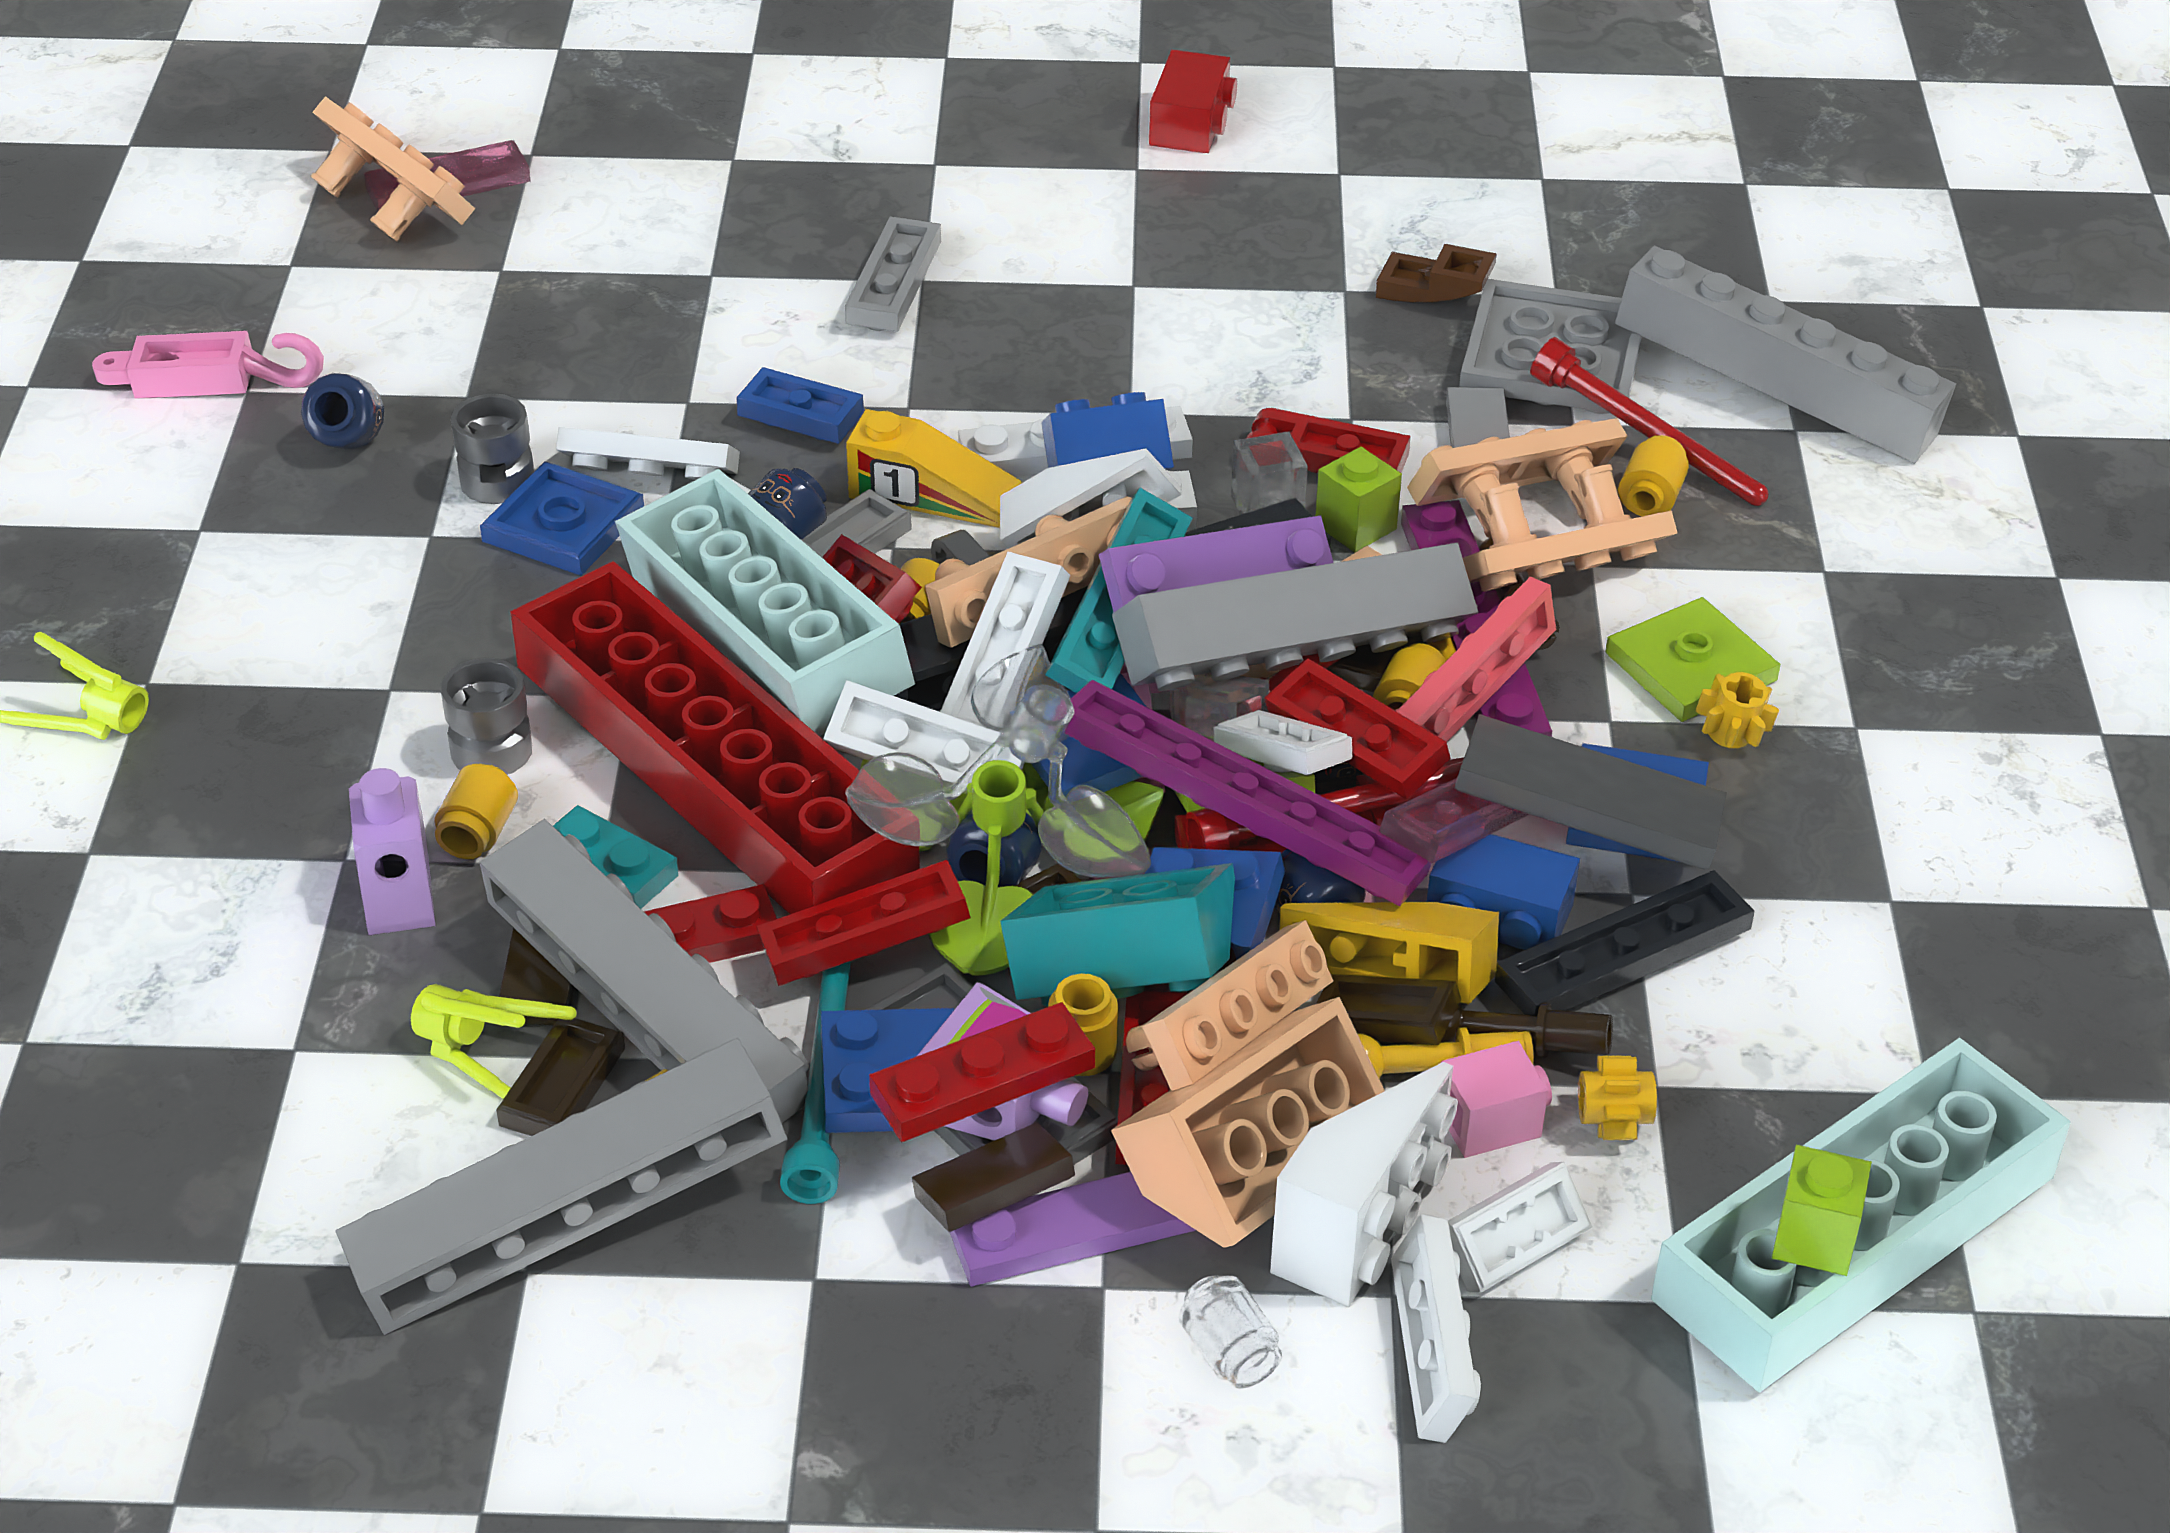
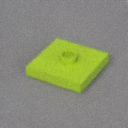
[1605,597,1781,722]

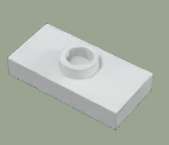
[1213,710,1352,775]
[1448,1162,1593,1292]

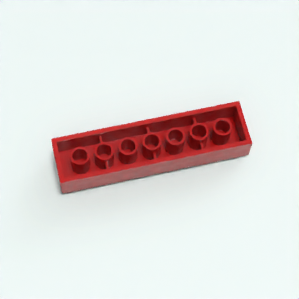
[510,561,920,914]

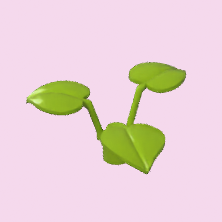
[860,759,1163,976]

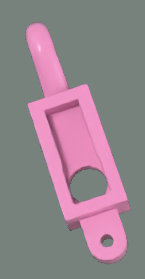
[92,331,324,398]

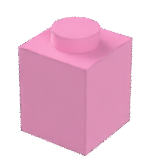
[1441,1041,1552,1158]

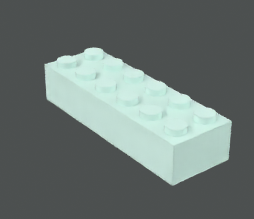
[615,469,915,736]
[1651,1037,2071,1393]

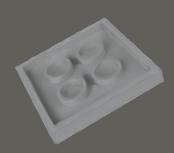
[1459,279,1642,414]

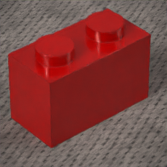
[1149,49,1237,154]

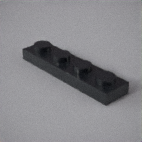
[1495,870,1755,1016]

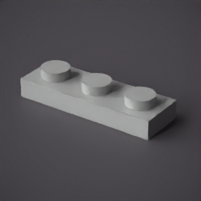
[845,216,941,332]

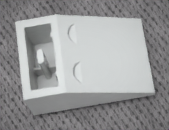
[1270,1062,1458,1307]

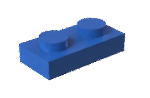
[736,367,864,444]

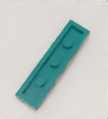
[1045,487,1193,693]

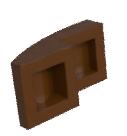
[1376,244,1497,302]

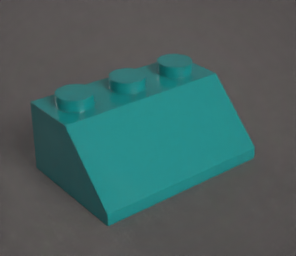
[1000,863,1235,1006]

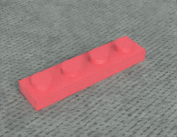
[1395,577,1556,742]

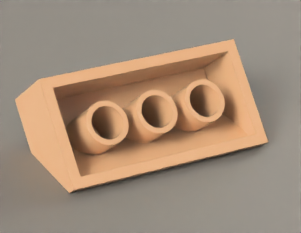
[1111,997,1385,1248]

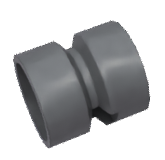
[451,394,534,504]
[441,658,532,775]

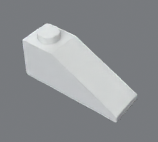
[1000,449,1181,549]

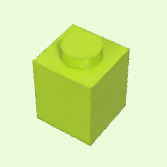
[1315,446,1402,553]
[1772,1144,1872,1276]

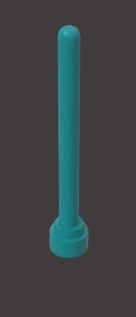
[780,961,851,1204]

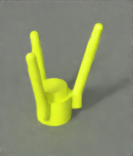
[0,632,149,740]
[411,984,577,1099]

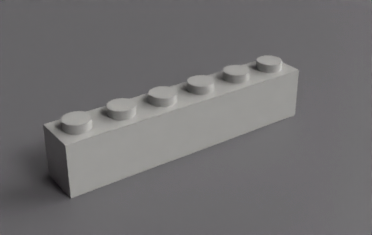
[1615,245,1956,464]
[1112,543,1478,691]
[480,818,809,1124]
[335,1037,787,1335]

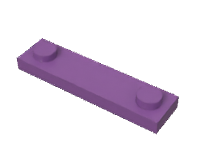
[1099,516,1333,612]
[949,1172,1196,1287]

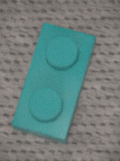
[553,805,679,909]

